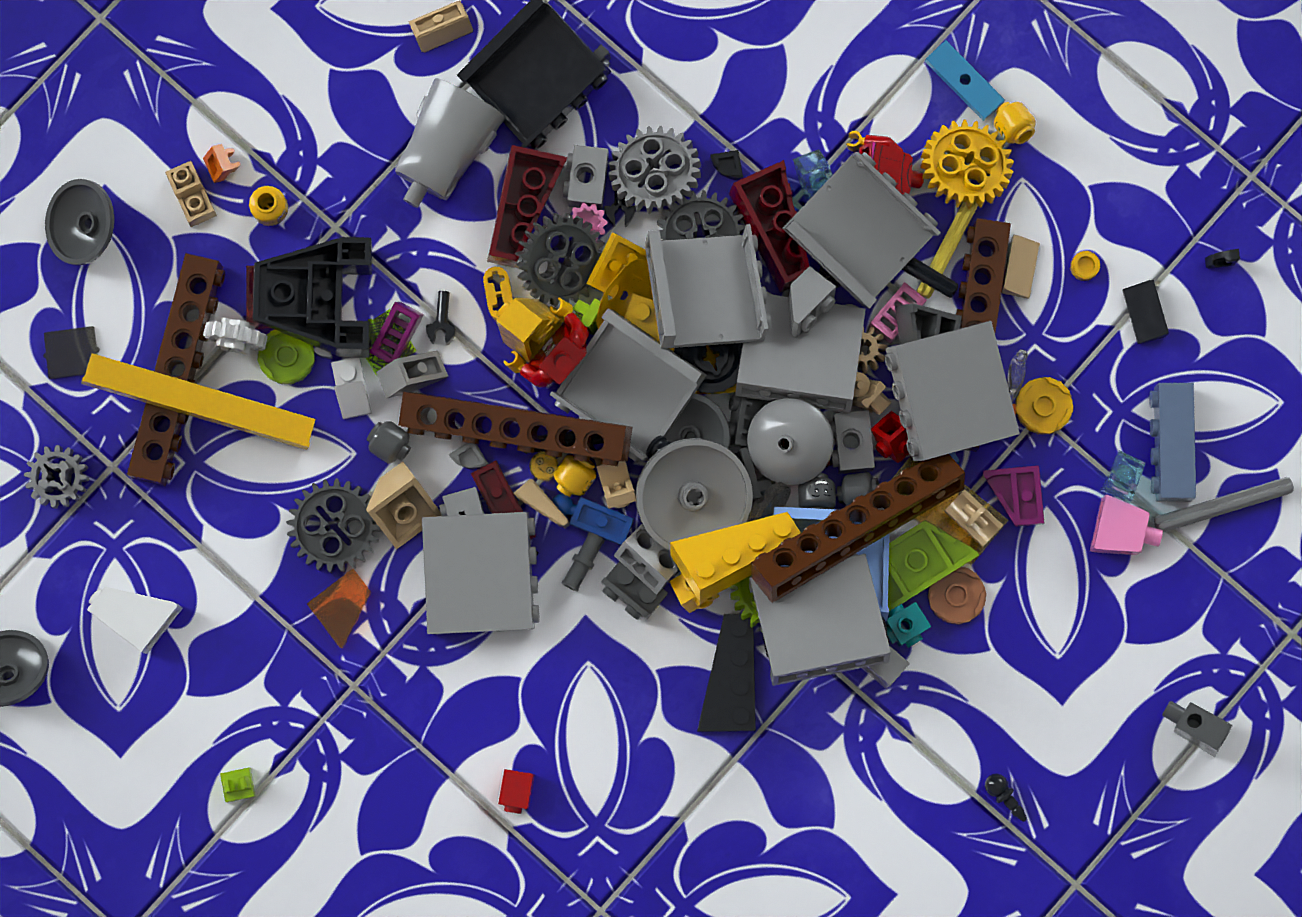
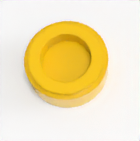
[1070,251,1100,281]

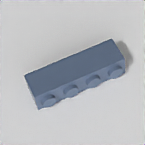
[1149,383,1196,502]

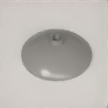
[747,398,834,485]

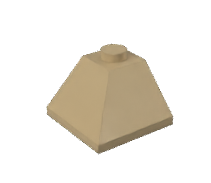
[366,461,442,550]

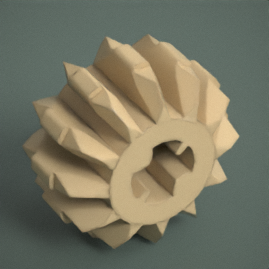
[858,326,887,374]

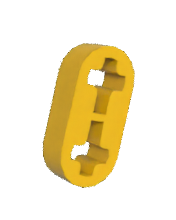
[483,267,513,320]

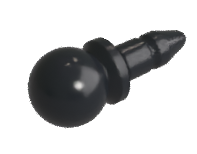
[985,773,1027,822]

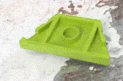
[888,520,980,611]

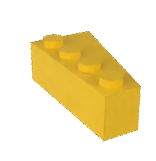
[496,298,564,363]
[670,512,801,603]

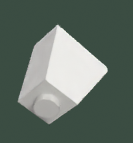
[87,587,183,654]

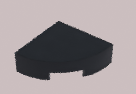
[710,150,743,180]
[1205,249,1240,269]

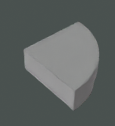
[449,443,488,469]

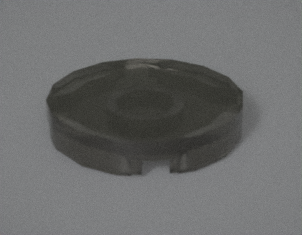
[747,482,791,522]

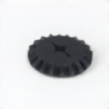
[674,343,743,394]

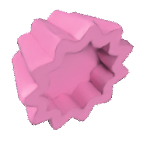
[572,202,608,240]

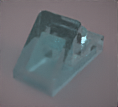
[1100,450,1145,503]

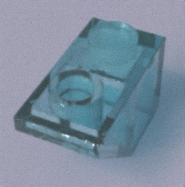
[793,149,832,201]

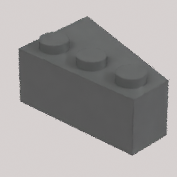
[895,303,962,344]

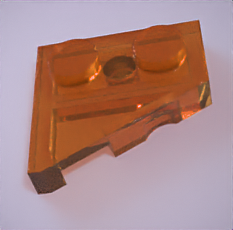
[307,569,372,649]

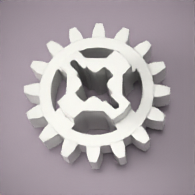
[203,317,268,354]

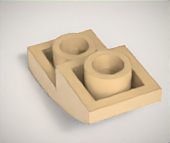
[165,161,217,227]

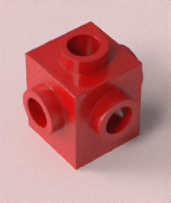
[871,410,910,463]

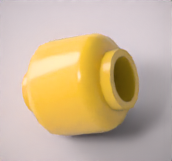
[993,102,1036,144]
[249,186,288,226]
[554,454,596,497]

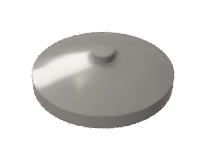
[636,438,753,550]

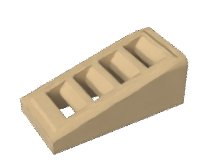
[514,479,569,529]

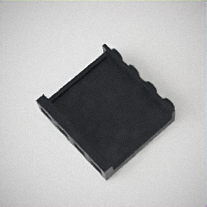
[457,0,612,150]

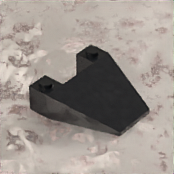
[252,237,372,358]

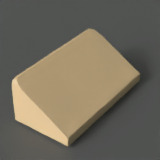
[409,0,473,52]
[1001,235,1040,299]

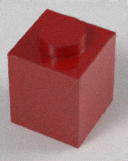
[498,769,535,814]

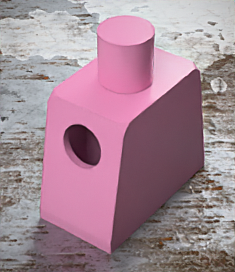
[1090,495,1163,555]

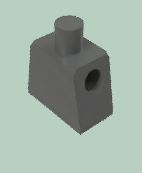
[1162,701,1232,757]

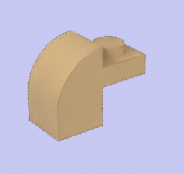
[594,457,636,509]

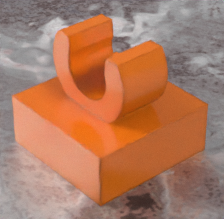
[203,144,241,183]

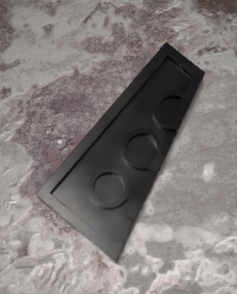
[697,614,756,732]

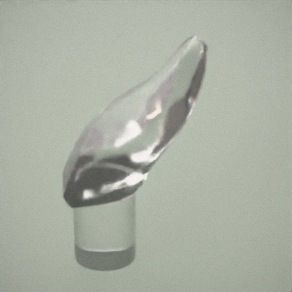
[1007,350,1028,402]

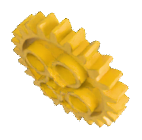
[920,119,1014,209]

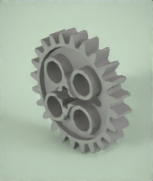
[608,126,701,214]

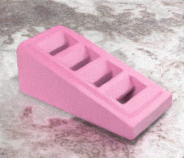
[868,282,927,344]

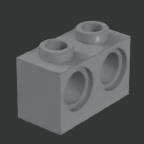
[614,524,680,595]

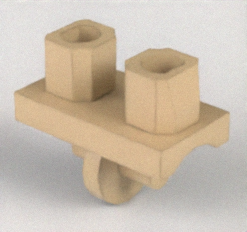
[852,372,891,415]
[944,489,1003,547]

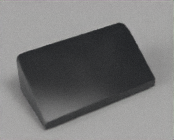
[1122,279,1169,344]

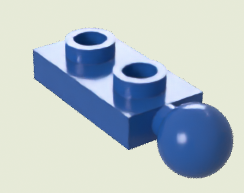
[551,494,634,545]

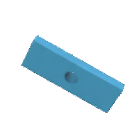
[925,40,1005,121]

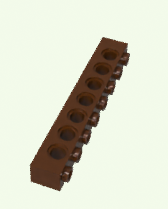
[956,218,1011,452]
[127,253,225,486]
[398,392,633,466]
[751,454,965,603]

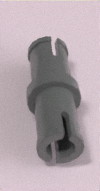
[562,532,605,592]

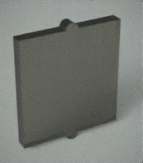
[43,326,100,380]

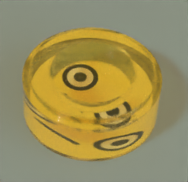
[529,451,559,481]

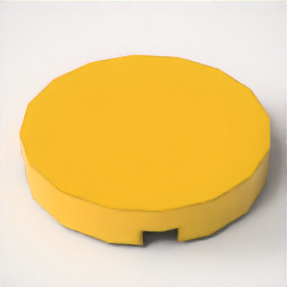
[1015,377,1073,434]

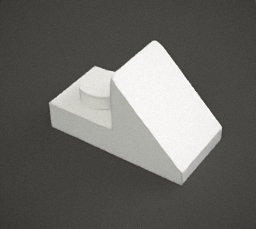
[331,357,372,420]

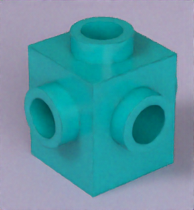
[885,602,931,648]

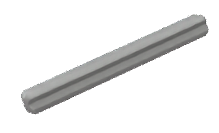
[1154,477,1294,532]

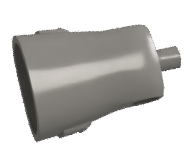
[395,78,505,208]

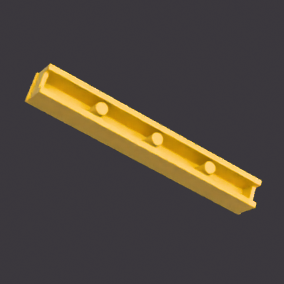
[81,353,316,450]

